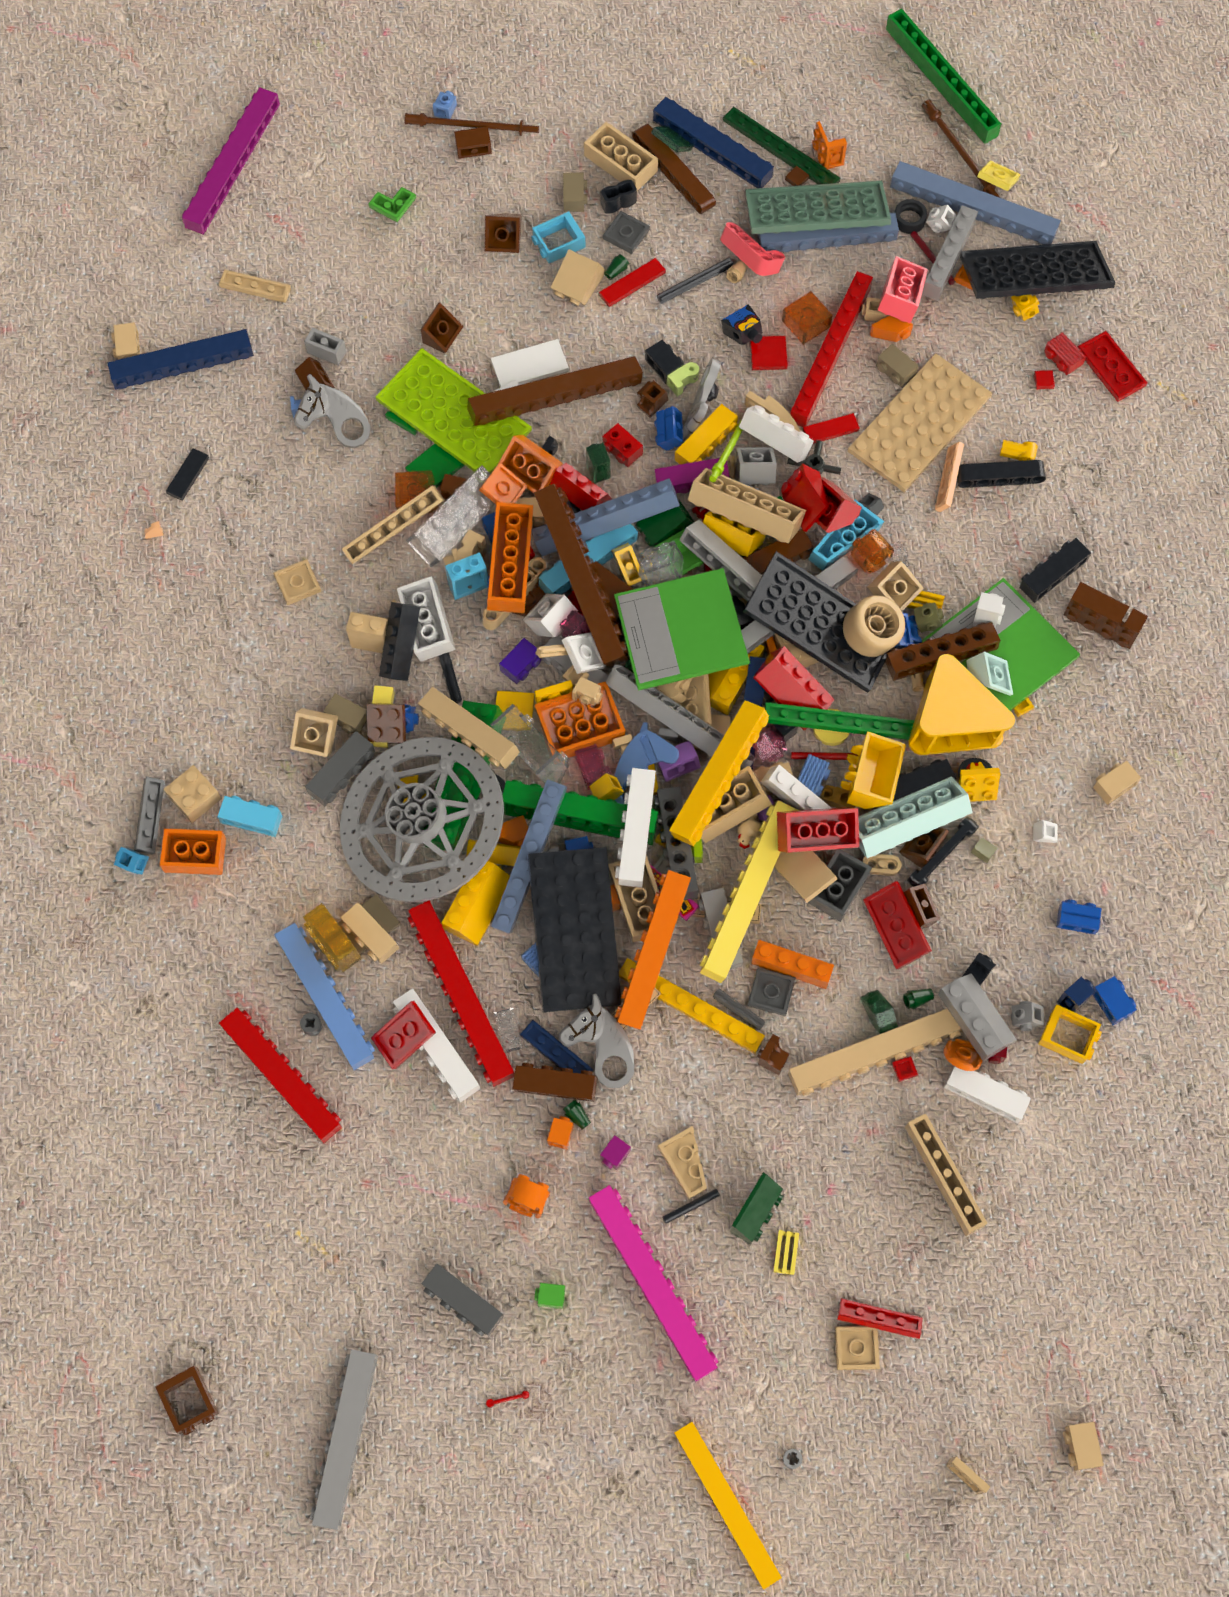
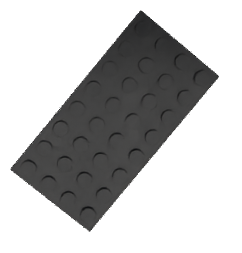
[960,241,1115,299]
[743,551,891,693]
[528,847,622,1013]

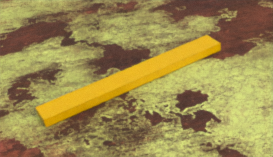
[674,1422,782,1590]

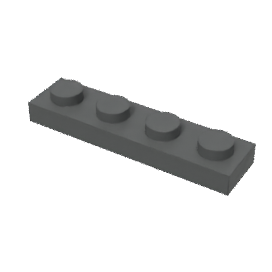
[134,776,165,855]

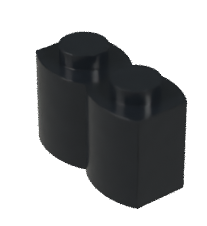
[600,180,637,214]

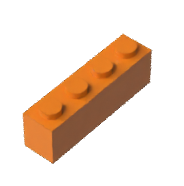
[751,940,834,989]

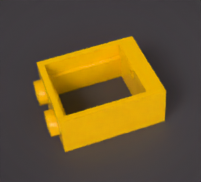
[1038,1004,1102,1064]

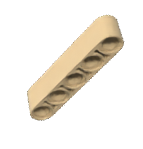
[482,557,546,630]

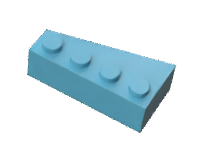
[808,500,884,571]

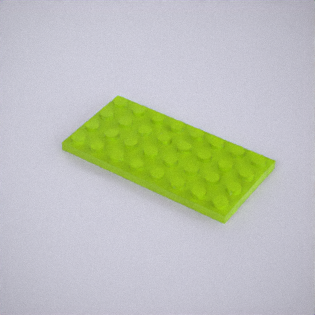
[375,348,532,480]

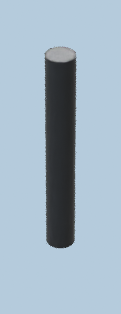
[662,1189,720,1224]

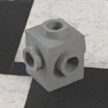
[1011,1001,1044,1031]

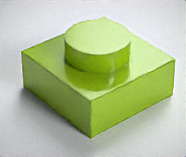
[691,839,703,863]

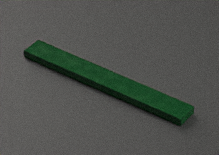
[723,106,841,185]

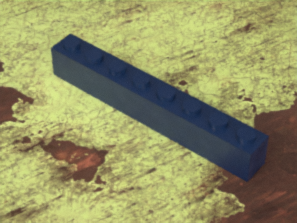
[653,97,774,188]
[107,329,254,390]

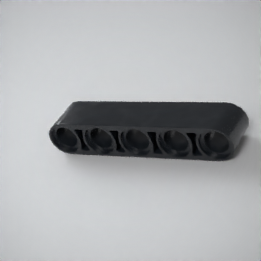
[957,460,1046,488]

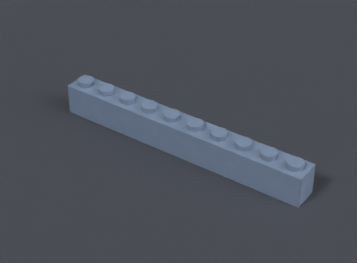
[890,161,1061,245]

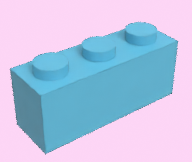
[217,796,283,837]

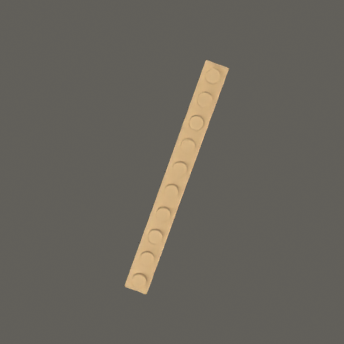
[788,1009,963,1096]

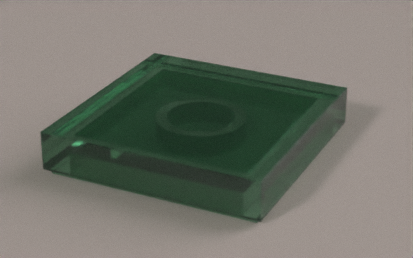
[651,126,694,152]

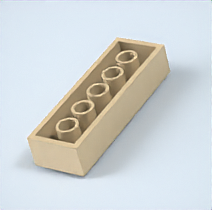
[688,468,806,543]

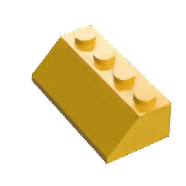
[708,644,765,715]
[442,861,510,946]

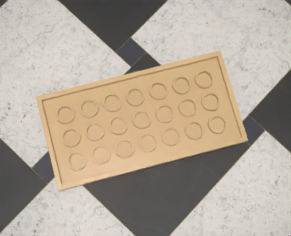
[848,353,992,493]

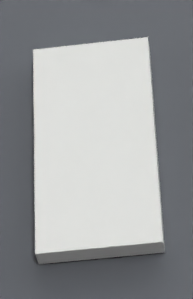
[491,339,569,387]

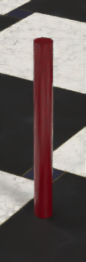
[910,231,956,286]

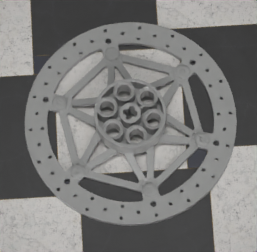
[340,737,504,902]

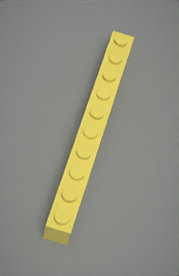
[699,800,799,983]

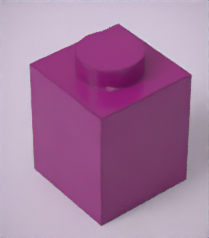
[600,1135,631,1170]

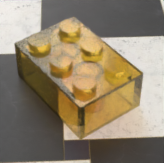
[303,903,362,972]

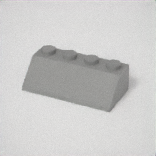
[938,974,1017,1061]

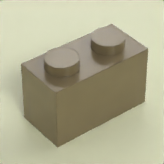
[563,172,588,212]
[876,343,919,387]
[323,693,367,734]

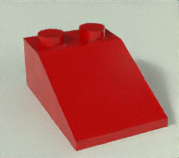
[781,463,829,532]

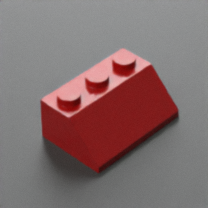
[550,463,612,511]

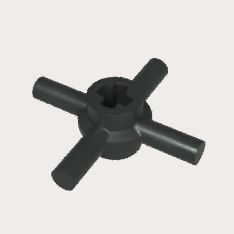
[787,441,842,475]

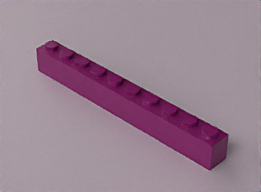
[182,87,280,235]

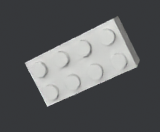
[397,576,456,662]

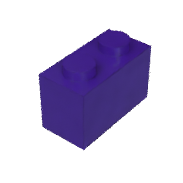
[499,638,542,684]

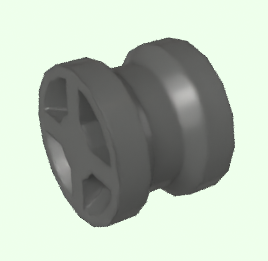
[300,1013,322,1036]

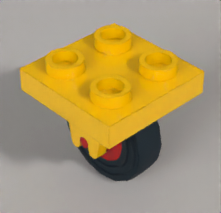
[958,758,1000,802]

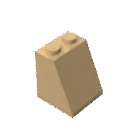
[551,249,606,306]
[346,612,388,654]

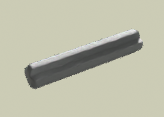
[713,989,765,1030]

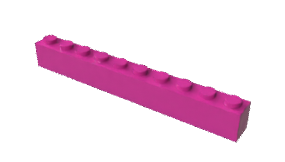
[589,1185,719,1383]

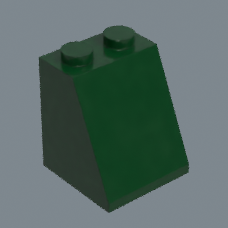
[635,499,695,548]

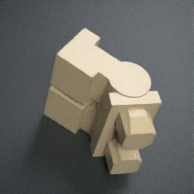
[443,529,487,573]

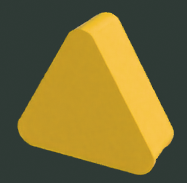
[908,654,1015,755]

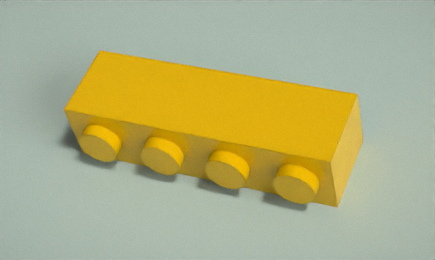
[675,404,738,465]

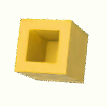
[589,773,624,801]

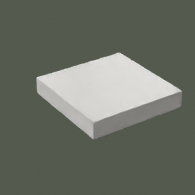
[562,632,606,674]

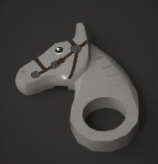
[683,358,721,441]
[294,374,370,448]
[559,994,634,1088]

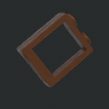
[155,1366,219,1436]

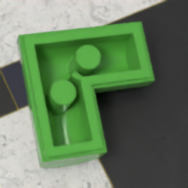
[368,187,416,223]

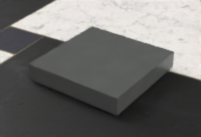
[603,211,650,254]
[747,967,796,1016]

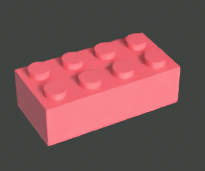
[878,256,928,323]

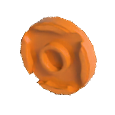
[943,1039,983,1071]

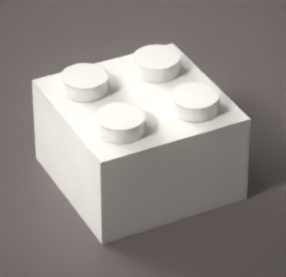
[523,593,578,637]

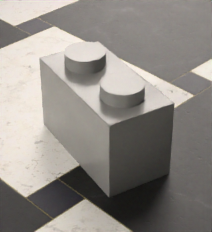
[304,327,347,366]

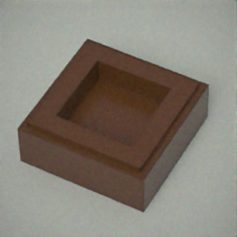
[785,166,809,186]

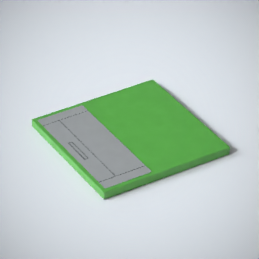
[614,568,750,691]
[922,578,1080,711]

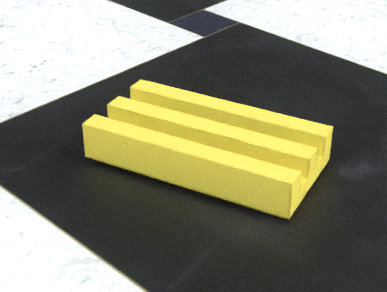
[773,1230,799,1275]

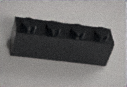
[1019,538,1091,603]
[379,602,420,681]
[893,759,957,802]

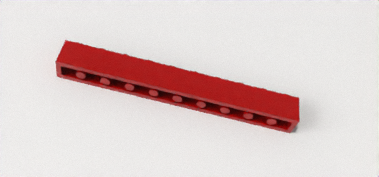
[790,271,873,427]
[407,900,515,1087]

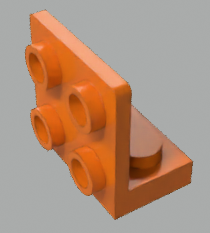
[812,121,847,169]

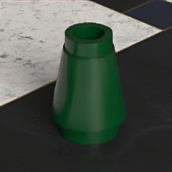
[604,254,629,280]
[903,988,934,1010]
[563,1099,591,1130]

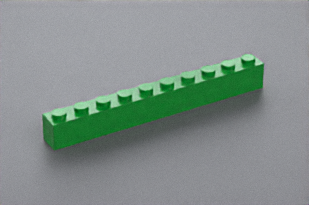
[886,8,1002,144]

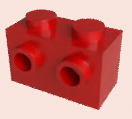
[602,423,643,467]

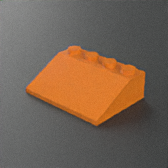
[535,681,625,763]

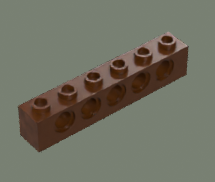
[885,622,1001,681]

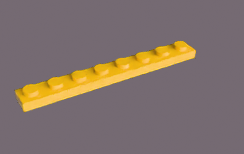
[619,958,765,1054]

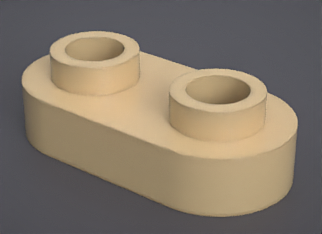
[862,854,902,876]

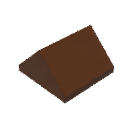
[420,302,464,353]
[899,827,949,868]

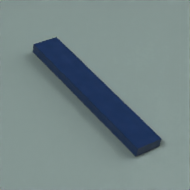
[744,656,766,770]

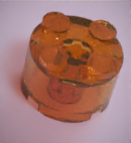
[851,529,894,573]

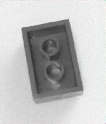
[808,849,872,922]

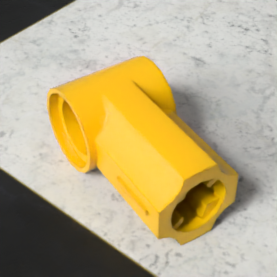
[1000,440,1038,461]

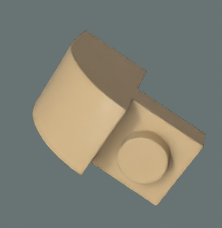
[654,678,693,704]

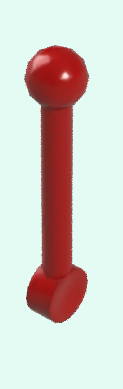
[486,1391,529,1408]

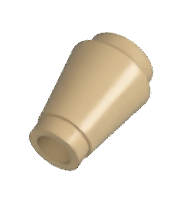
[726,260,748,283]

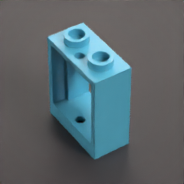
[531,212,586,264]
[445,552,488,600]

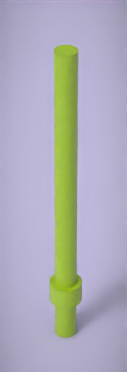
[709,420,743,482]

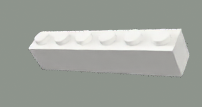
[615,768,656,888]
[393,988,480,1103]

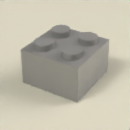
[736,447,777,485]

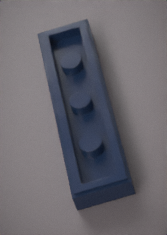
[520,1020,594,1074]

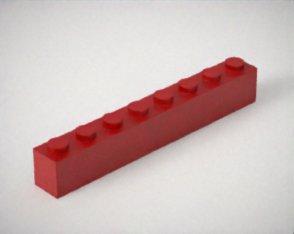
[219,1007,342,1144]

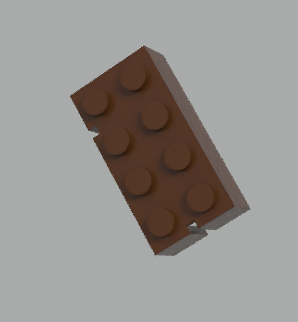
[1063,582,1148,649]

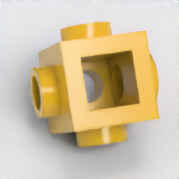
[1011,295,1039,321]

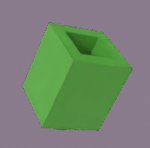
[534,1283,565,1309]

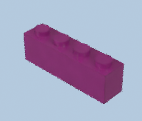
[654,458,730,494]

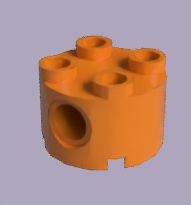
[503,1174,550,1218]

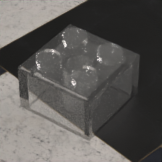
[639,541,683,586]

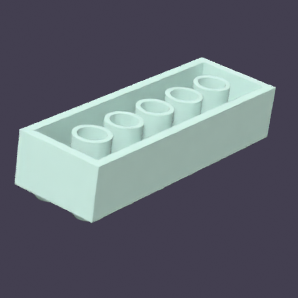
[858,776,973,858]

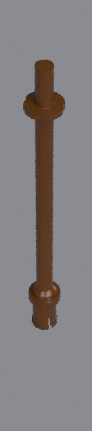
[922,99,1001,198]
[404,113,539,136]

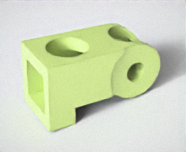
[667,362,699,397]

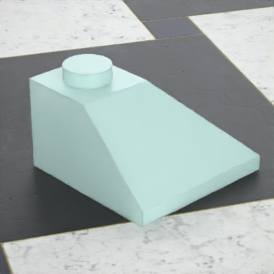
[966,652,1013,696]

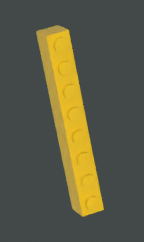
[669,700,769,847]

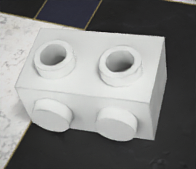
[973,592,1006,627]

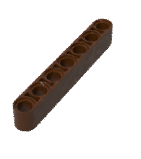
[632,124,716,214]

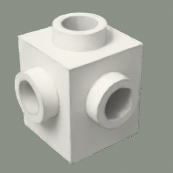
[926,205,957,233]

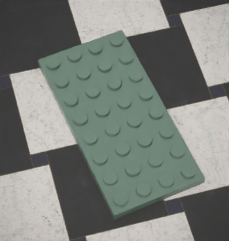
[745,180,891,234]

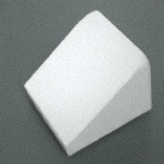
[1033,820,1057,843]

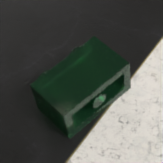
[586,442,611,483]

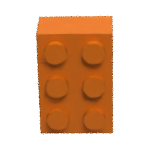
[499,435,563,493]
[160,829,226,875]

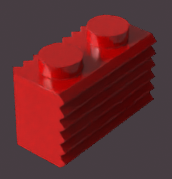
[1044,332,1086,375]

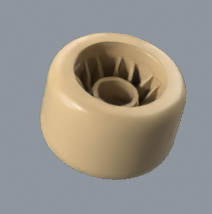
[843,595,905,657]

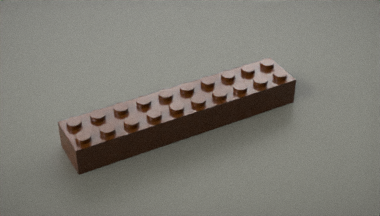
[534,484,630,669]

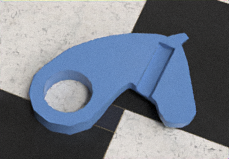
[614,722,679,804]

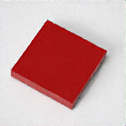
[750,336,788,371]

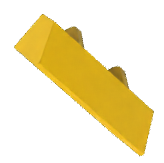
[841,731,906,809]

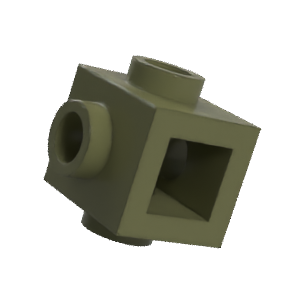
[913,602,944,633]

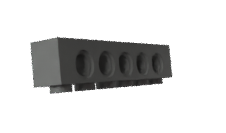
[654,787,699,900]

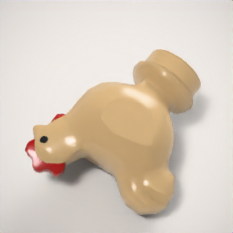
[737,814,761,849]

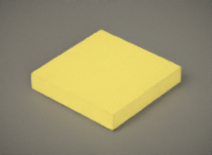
[977,161,1020,191]

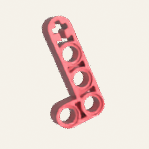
[720,222,785,276]

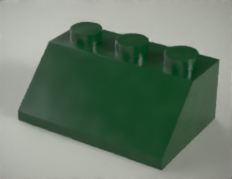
[730,1172,784,1245]

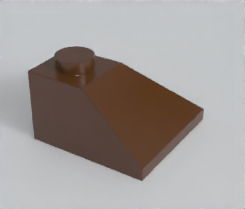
[485,213,522,253]

